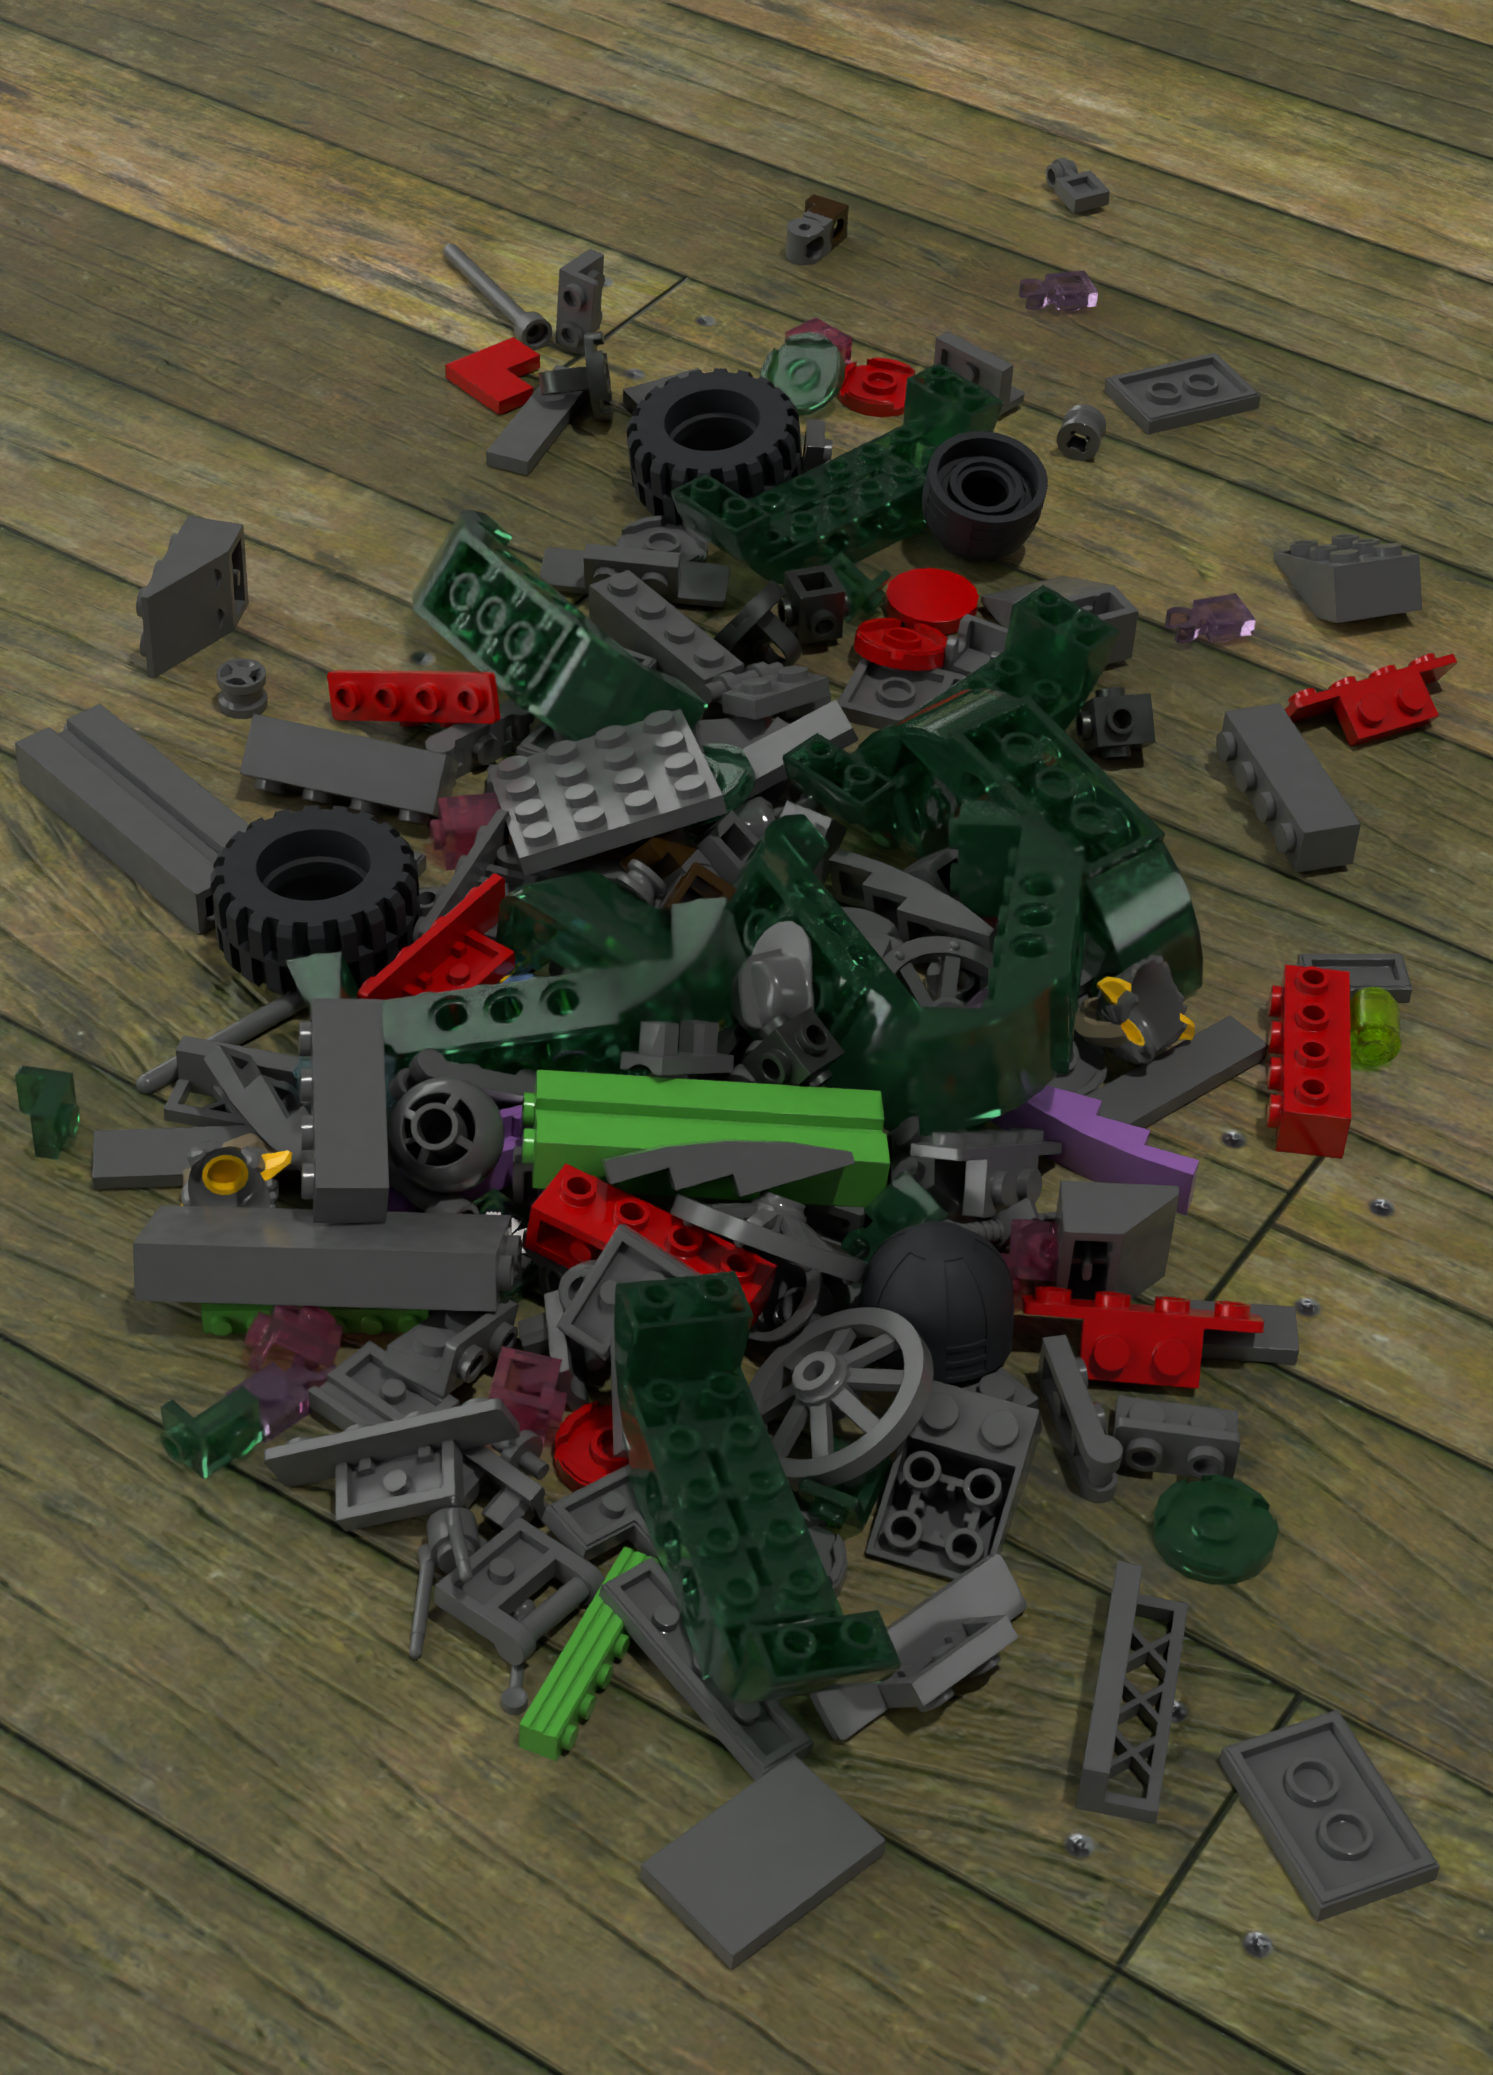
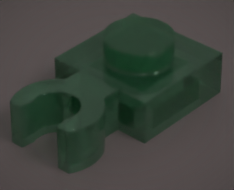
[841,1169,948,1269]

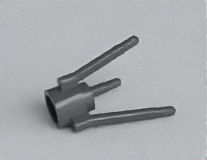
[409,1506,514,1659]

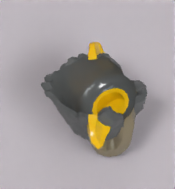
[1074,954,1195,1067]
[180,1133,293,1208]

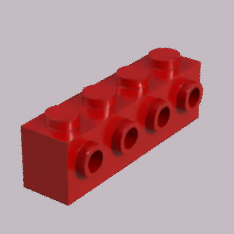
[1266,964,1351,1159]
[524,1163,777,1351]

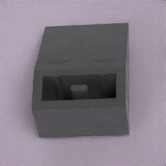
[136,516,249,678]
[1274,534,1422,623]
[981,576,1138,679]
[865,1380,1042,1580]

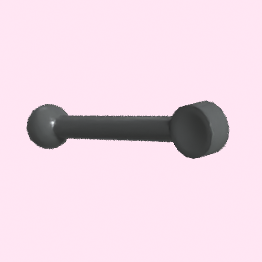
[501,1598,536,1715]

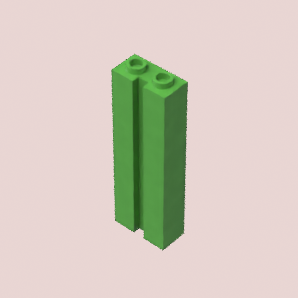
[521,1070,890,1208]

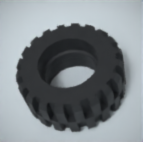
[626,368,803,533]
[211,805,421,998]

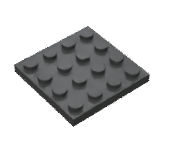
[487,709,727,876]

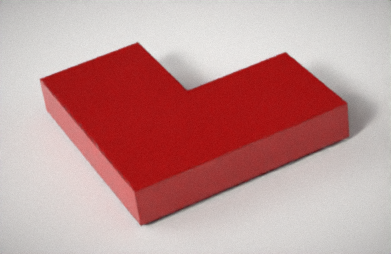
[445,337,540,415]

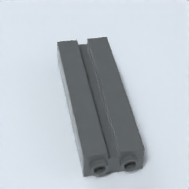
[15,704,249,935]
[133,1205,522,1312]

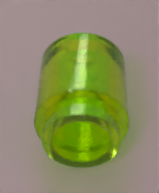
[1350,987,1401,1066]

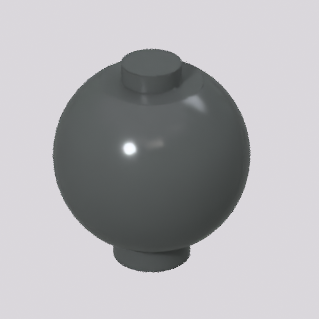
[387,1077,505,1194]

